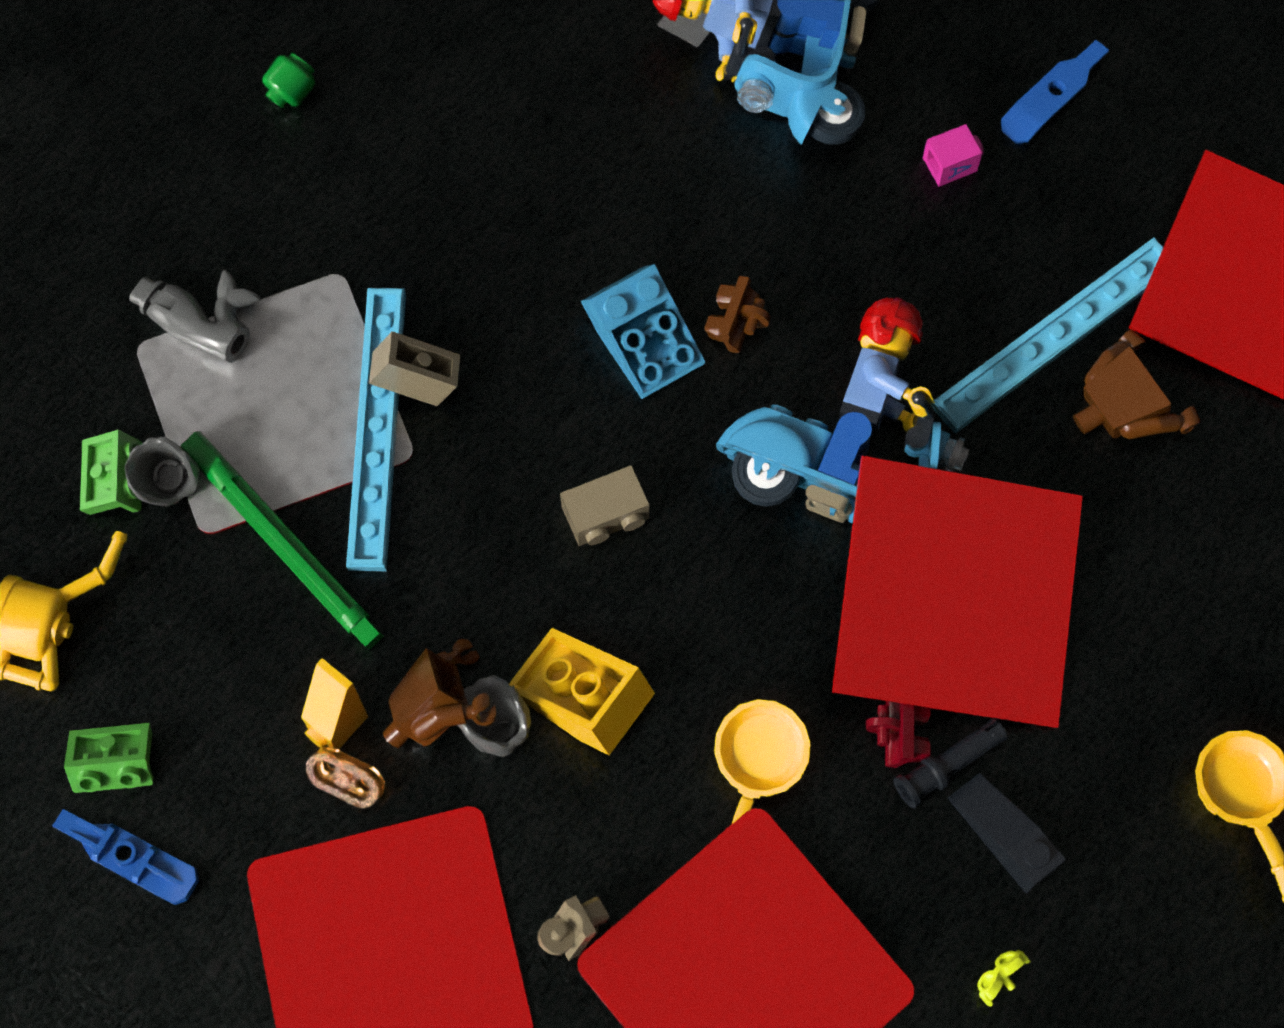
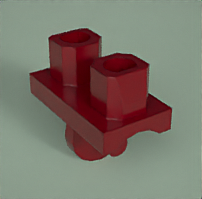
[866,701,930,768]

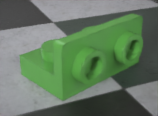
[80,430,142,515]
[64,723,153,793]

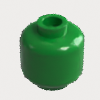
[262,53,316,108]

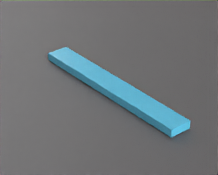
[932,238,1163,434]
[346,288,406,572]

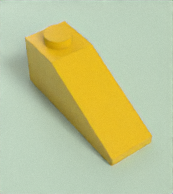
[301,658,368,752]

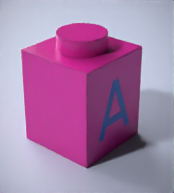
[923,124,983,186]

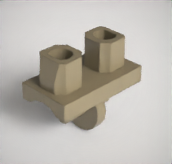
[538,896,609,961]

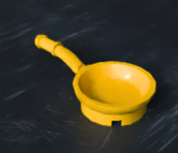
[714,699,811,825]
[1195,730,1284,902]

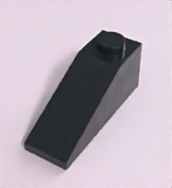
[948,773,1066,894]

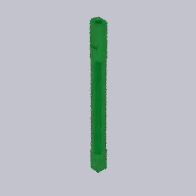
[181,431,384,650]

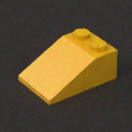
[509,628,655,755]

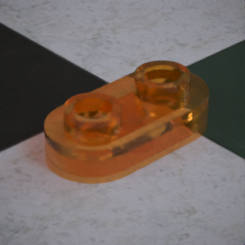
[306,747,385,808]

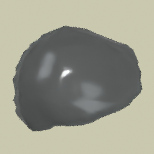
[125,437,200,507]
[457,675,532,757]

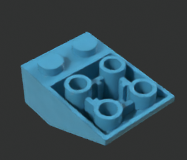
[581,264,706,399]

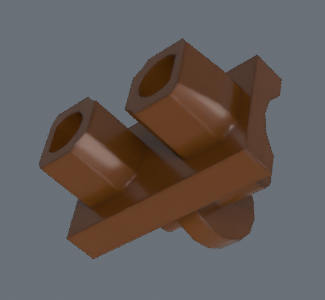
[705,276,771,353]

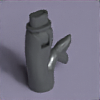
[129,270,261,363]

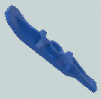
[1001,40,1109,144]
[53,809,199,905]

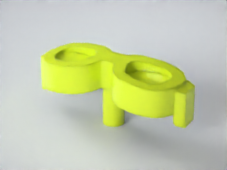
[978,950,1030,1007]

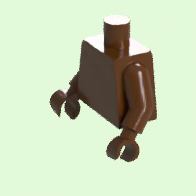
[1073,330,1200,439]
[383,639,496,748]

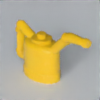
[0,531,127,691]

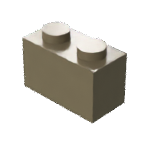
[369,331,460,406]
[560,466,649,546]

